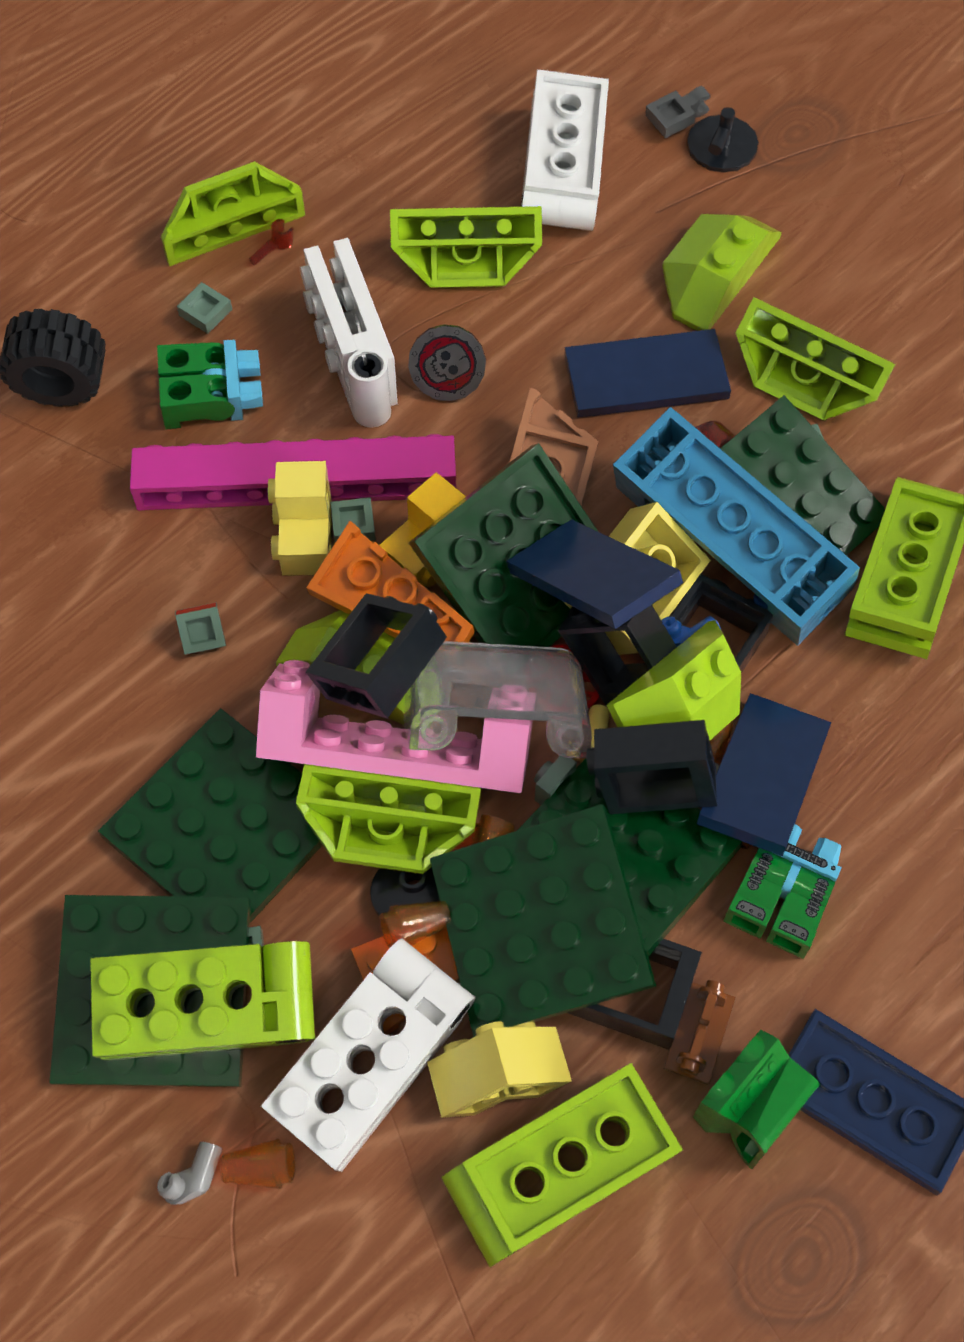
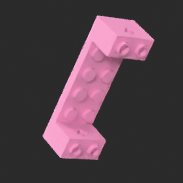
[256,660,536,793]

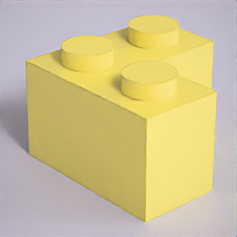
[268,461,332,576]
[427,1022,572,1118]

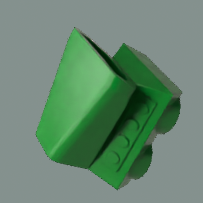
[693,1029,820,1169]

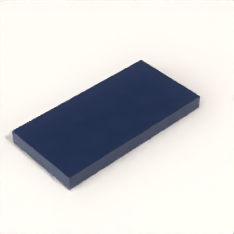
[564,329,731,418]
[506,519,683,629]
[697,693,832,857]
[788,1009,964,1196]

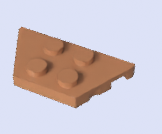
[510,388,598,507]

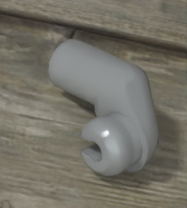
[157,1142,223,1204]

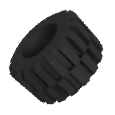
[0,309,106,407]

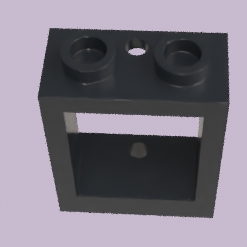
[671,574,773,673]
[306,593,447,718]
[558,605,677,706]
[587,720,717,814]
[568,939,702,1050]

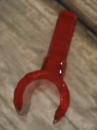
[249,219,293,265]

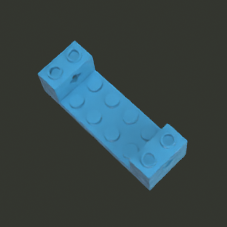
[613,407,860,646]

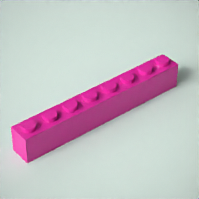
[130,434,456,510]

